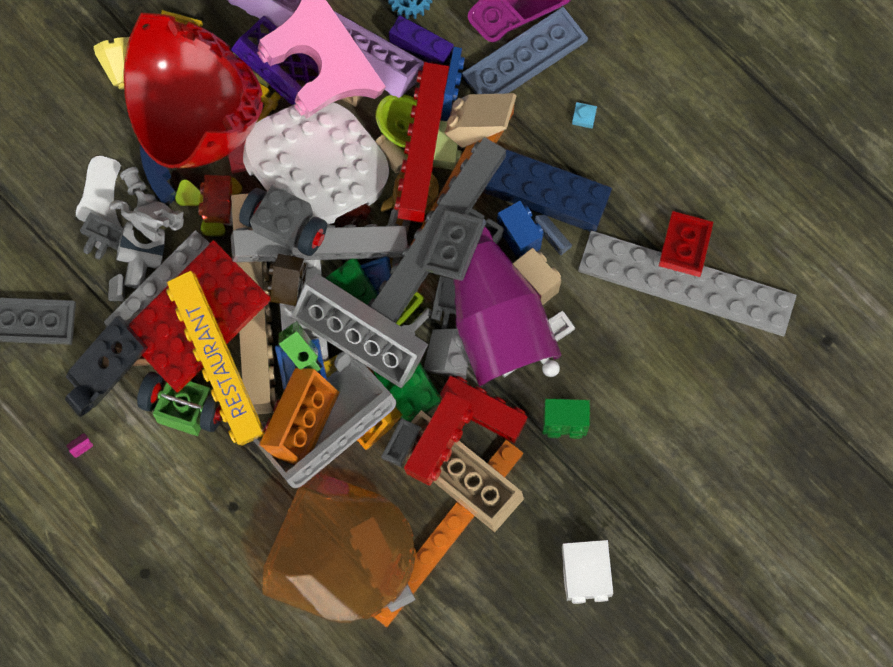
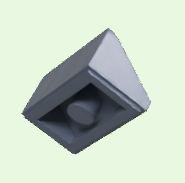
[534,215,572,255]

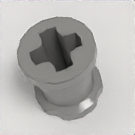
[120,167,146,195]

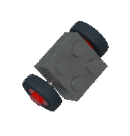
[239,185,327,256]

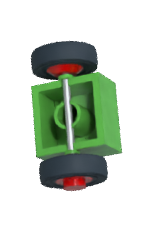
[137,372,222,436]

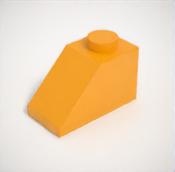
[357,407,402,450]

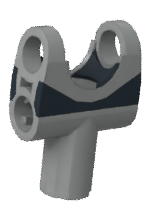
[116,221,164,289]

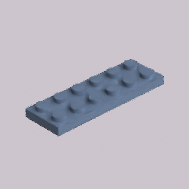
[462,7,588,94]

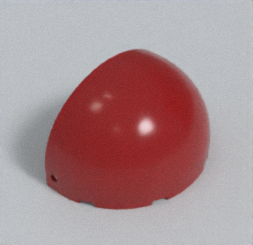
[124,13,263,168]

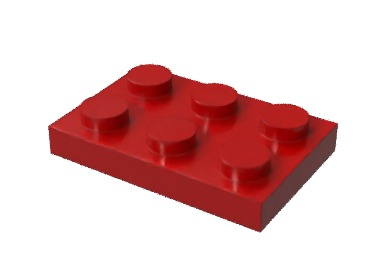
[658,211,714,277]

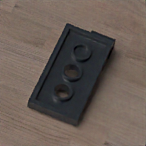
[65,316,148,417]

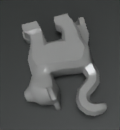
[109,190,184,242]

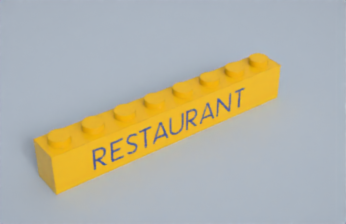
[166,271,265,446]

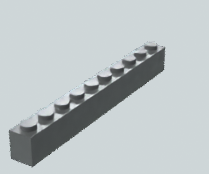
[368,137,506,323]

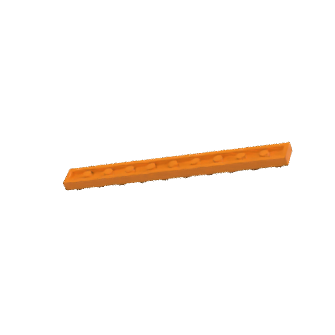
[369,440,523,628]

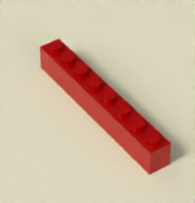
[395,62,449,222]

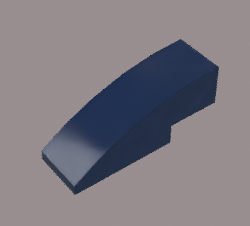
[140,144,176,206]

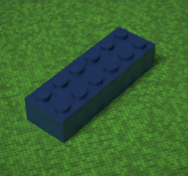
[483,150,612,232]

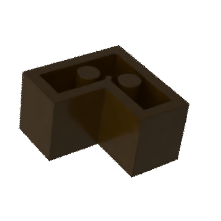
[268,253,307,306]

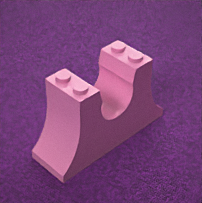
[257,0,386,119]

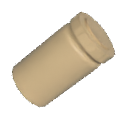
[375,134,408,173]

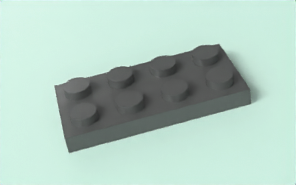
[0,298,76,345]

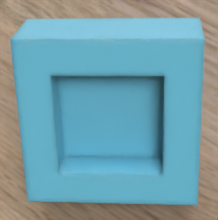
[572,102,597,128]

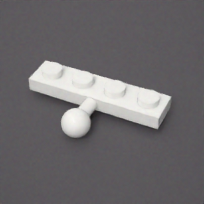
[502,311,575,377]

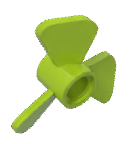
[175,177,242,237]

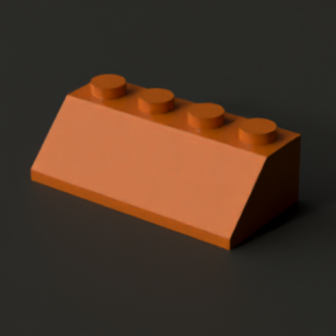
[259,368,340,465]

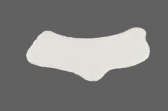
[76,156,121,248]

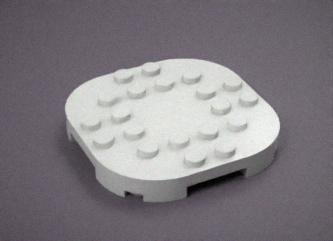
[243,102,389,225]

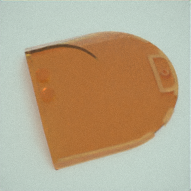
[263,472,416,623]

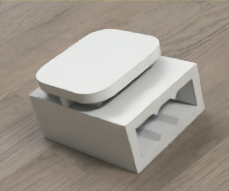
[562,540,613,604]

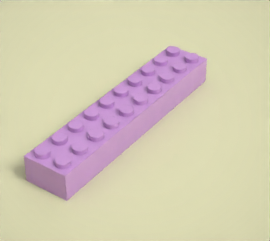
[228,0,424,98]

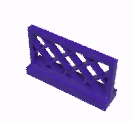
[231,16,319,105]

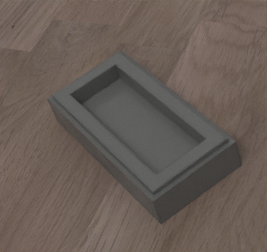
[381,418,422,468]

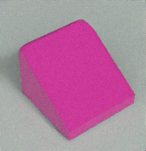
[67,433,93,458]

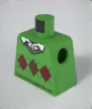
[279,321,322,372]

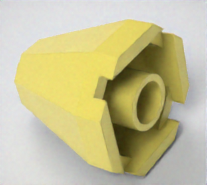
[93,37,130,89]

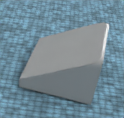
[108,274,125,301]

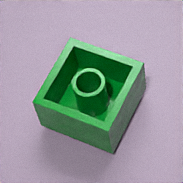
[543,399,590,439]

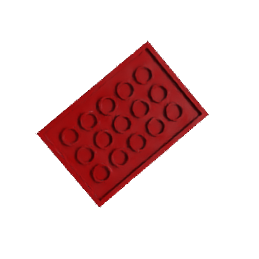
[128,240,271,392]

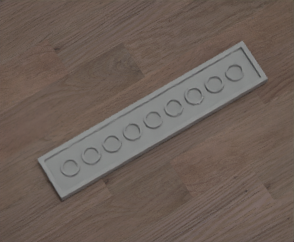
[578,231,796,337]

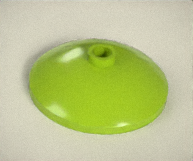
[376,94,417,148]

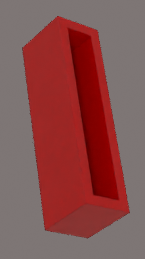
[440,375,528,444]
[404,392,473,486]

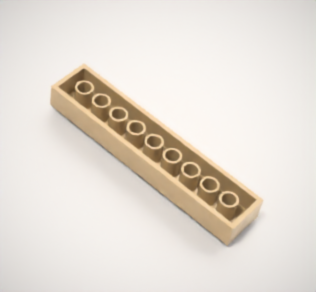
[231,194,277,414]

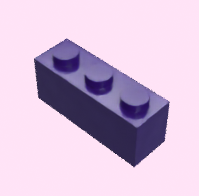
[389,16,454,66]

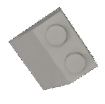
[423,329,470,380]

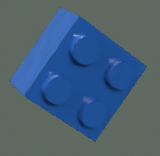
[497,201,544,260]

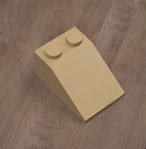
[445,93,517,148]

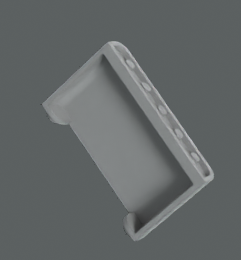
[253,351,396,488]

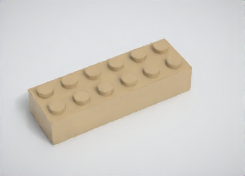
[406,410,524,532]

